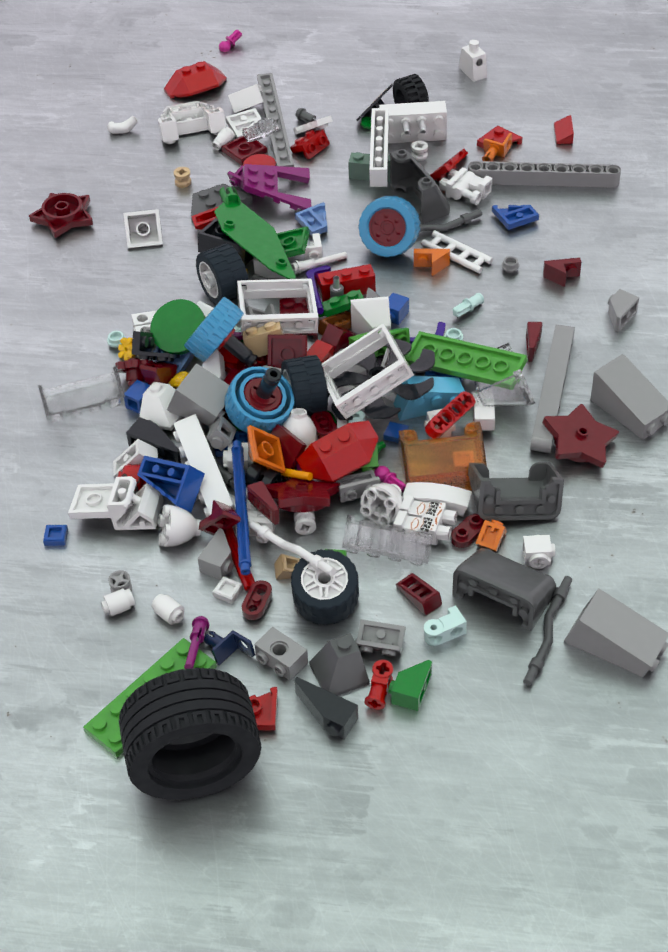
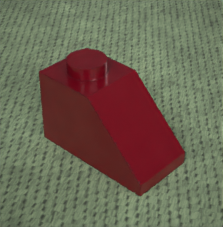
[321,323,357,355]
[140,361,177,385]

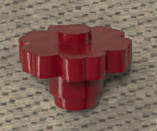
[115,358,153,387]

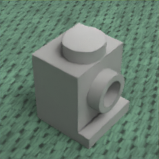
[206,416,237,451]

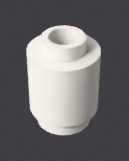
[101,589,135,617]
[152,594,185,625]

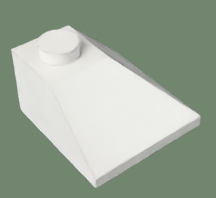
[350,296,391,334]
[139,382,182,431]

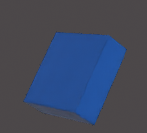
[383,421,409,444]
[43,525,68,546]

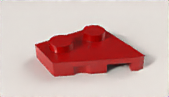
[477,125,523,149]

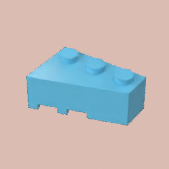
[393,376,465,421]

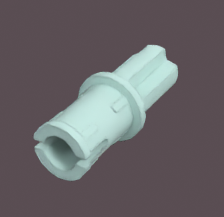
[452,293,484,318]

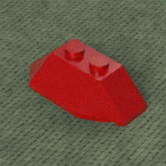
[164,61,227,98]
[296,420,379,483]

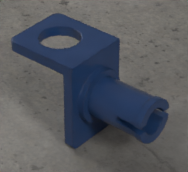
[204,630,255,665]

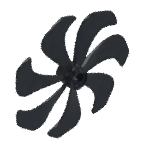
[327,339,435,420]

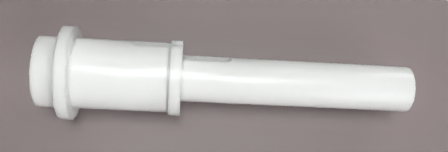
[291,252,347,275]

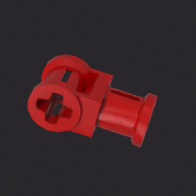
[364,660,393,710]

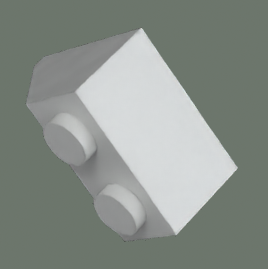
[123,209,163,249]

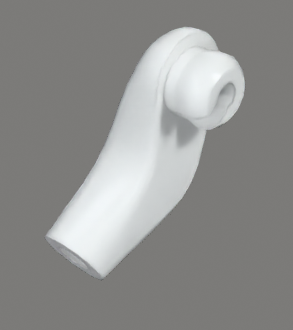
[107,116,138,134]

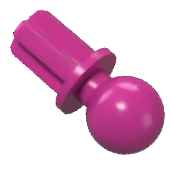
[219,29,242,52]
[374,466,406,493]

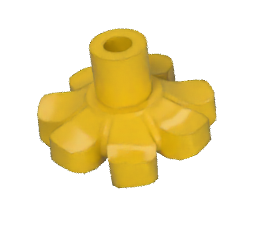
[118,337,136,361]

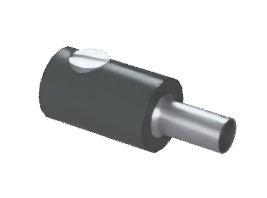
[330,276,344,298]

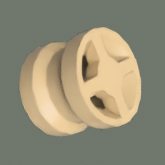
[174,167,192,188]

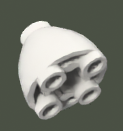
[283,408,318,451]
[360,483,403,526]
[158,504,201,547]

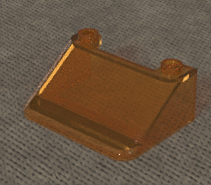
[399,421,487,491]

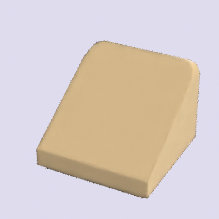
[274,554,300,580]

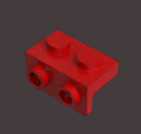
[290,129,330,160]

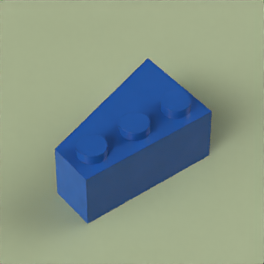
[137,456,205,513]

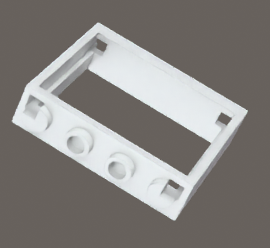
[237,279,318,335]
[322,323,414,419]

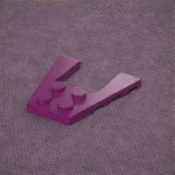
[243,164,312,210]

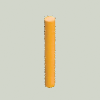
[266,467,313,481]

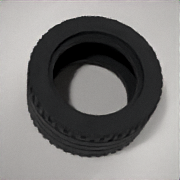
[119,668,262,800]

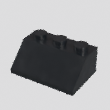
[198,218,254,265]

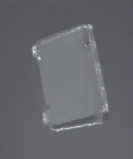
[473,343,535,407]

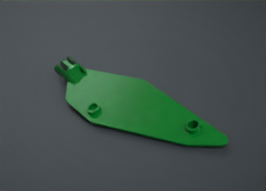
[214,187,296,279]

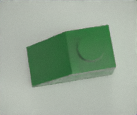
[388,660,432,711]

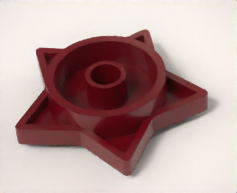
[29,193,93,238]
[542,404,619,468]
[265,478,340,512]

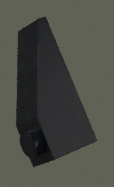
[126,417,181,463]
[294,677,359,739]

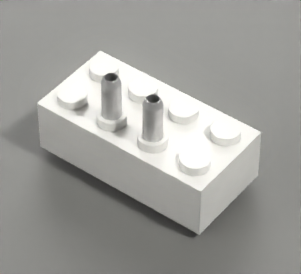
[379,101,447,144]

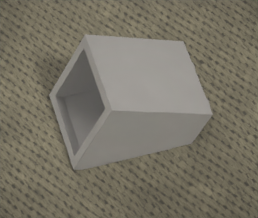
[167,363,229,426]

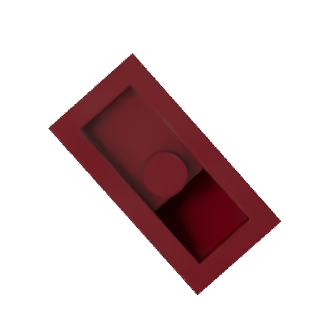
[543,257,582,287]
[199,500,241,535]

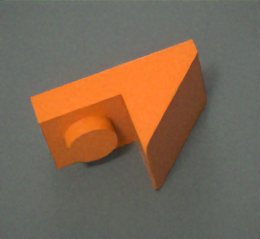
[414,249,450,276]

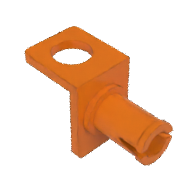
[482,133,512,161]

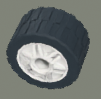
[196,243,249,305]
[281,355,328,416]
[291,549,359,625]

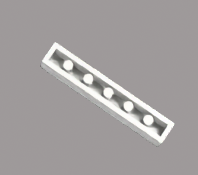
[369,108,389,187]
[173,414,236,517]

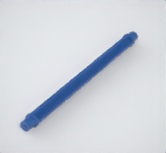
[231,440,252,575]

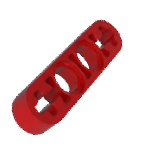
[425,391,475,439]

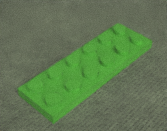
[405,331,527,389]
[83,638,217,758]

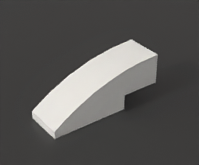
[472,391,495,431]
[402,482,472,517]

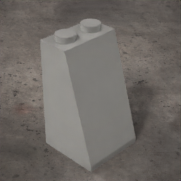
[590,354,668,440]
[564,588,668,677]

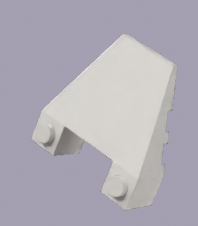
[158,101,227,144]

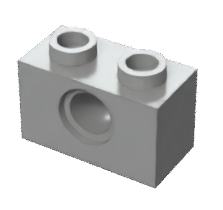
[254,627,308,681]

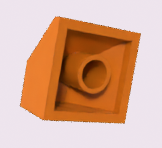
[247,425,286,474]

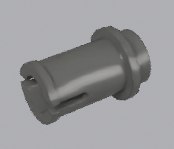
[295,108,316,123]

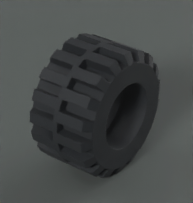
[393,74,429,104]

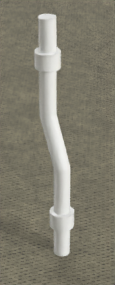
[248,521,336,576]

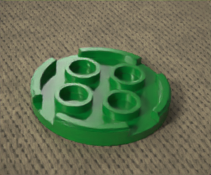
[150,299,206,355]

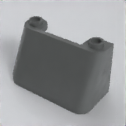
[390,149,450,224]
[468,462,564,521]
[452,548,556,631]

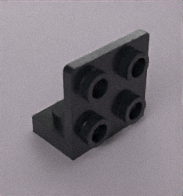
[132,331,180,362]

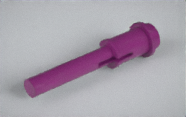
[184,616,210,669]

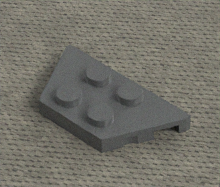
[191,183,252,223]

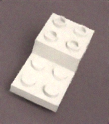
[68,476,164,530]

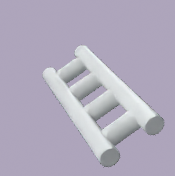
[421,230,493,274]

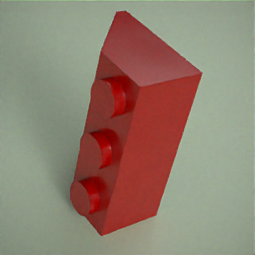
[314,264,376,302]

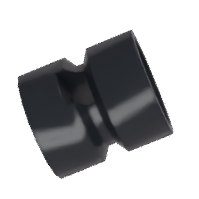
[245,463,282,488]

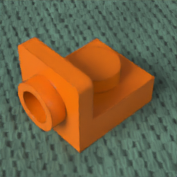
[476,520,507,553]

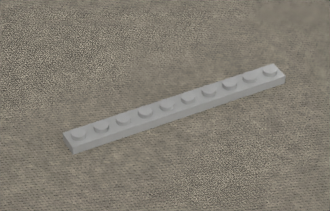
[257,73,294,167]

